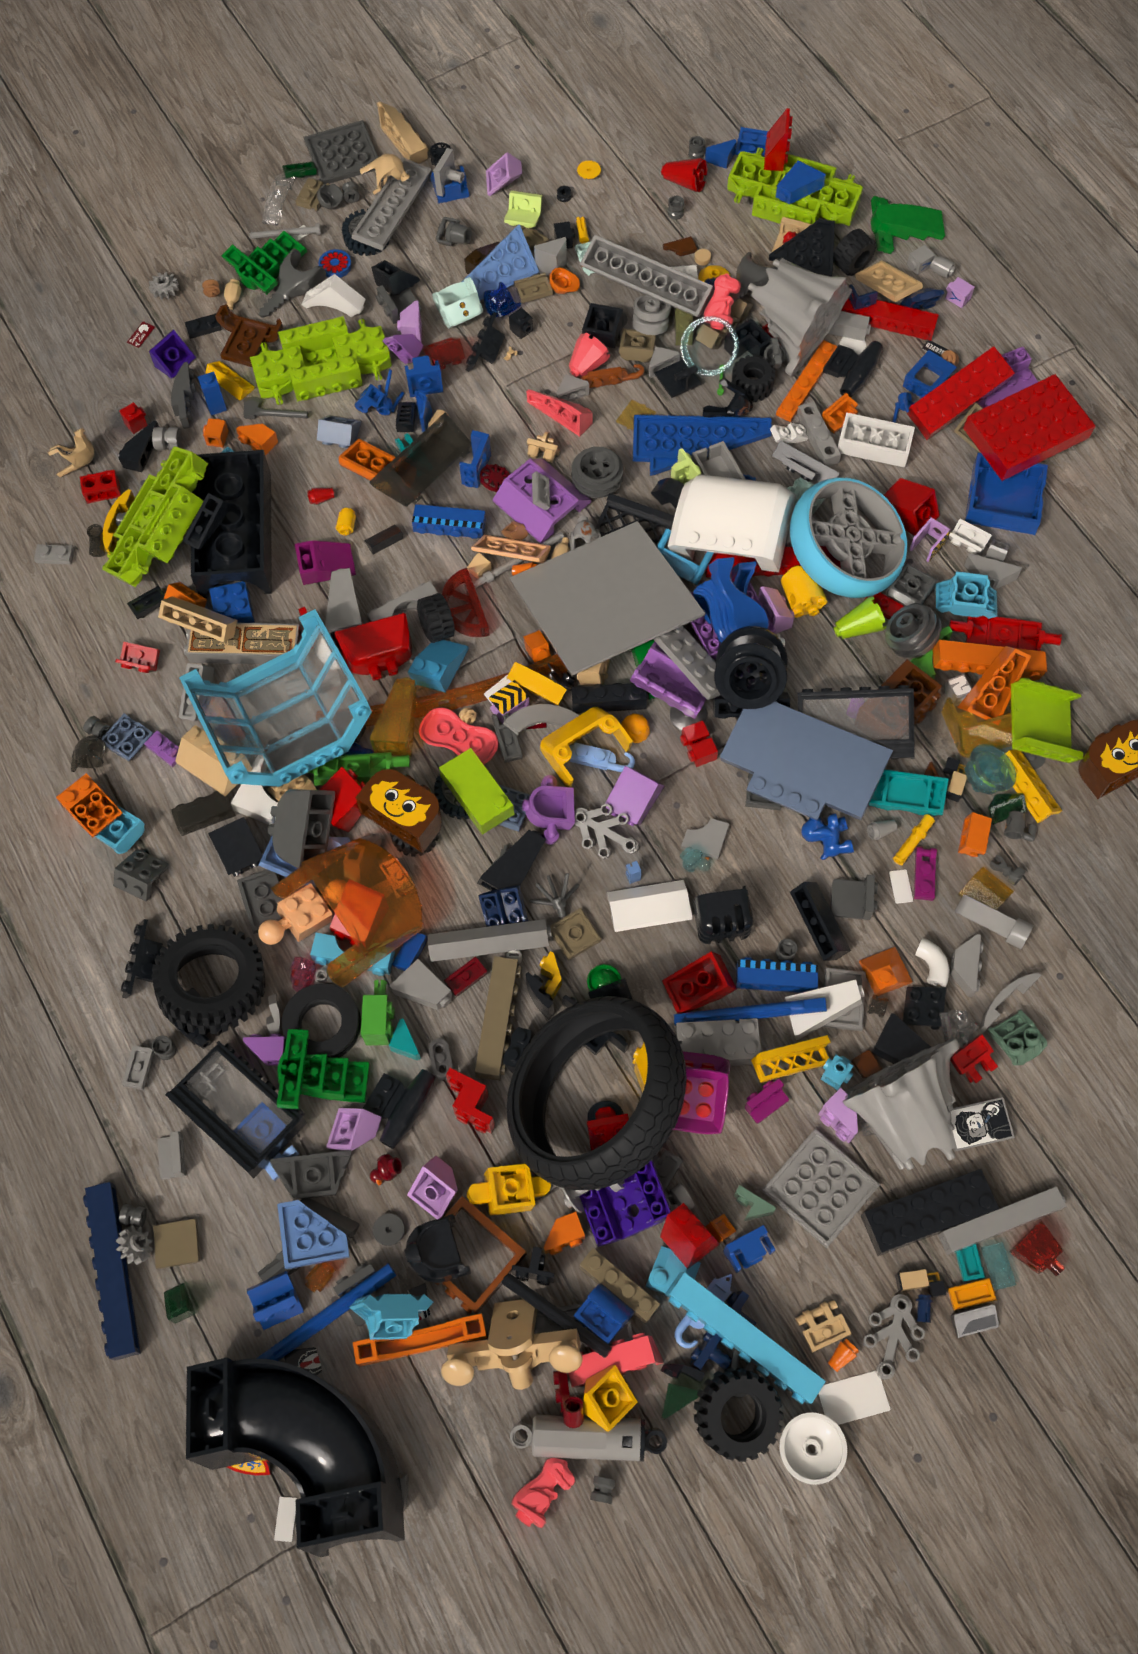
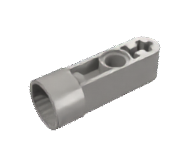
[955,894,1034,949]

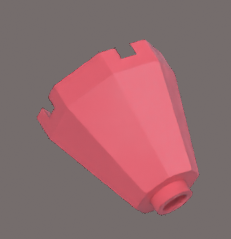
[569,333,610,378]

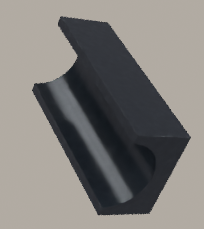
[191,450,272,598]

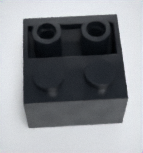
[371,260,420,296]

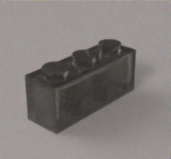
[171,791,236,836]

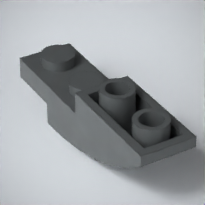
[171,362,196,429]

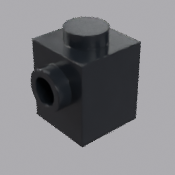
[554,221,575,249]
[509,307,533,339]

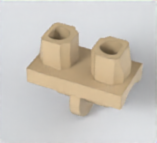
[527,432,560,463]

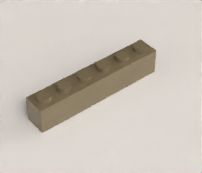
[475,956,522,1081]

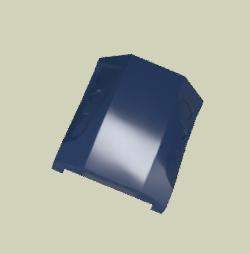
[900,288,945,310]

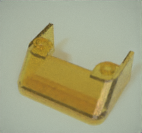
[941,697,1012,758]

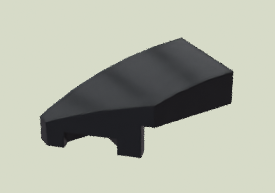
[660,1364,705,1383]

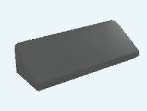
[300,1198,360,1238]

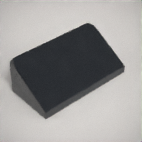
[364,524,404,554]

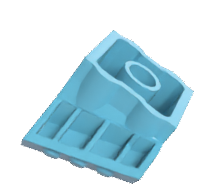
[936,571,998,619]
[349,1294,433,1340]

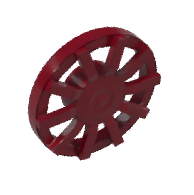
[479,464,510,492]

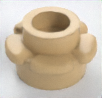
[459,707,477,725]

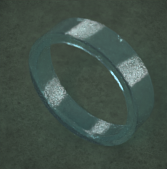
[681,316,739,376]

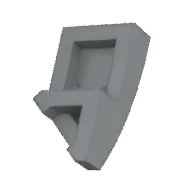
[266,994,280,1034]

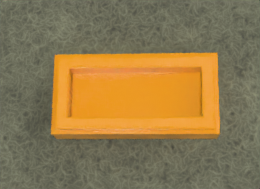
[947,1278,997,1310]

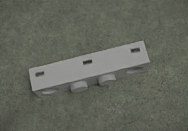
[797,401,841,466]

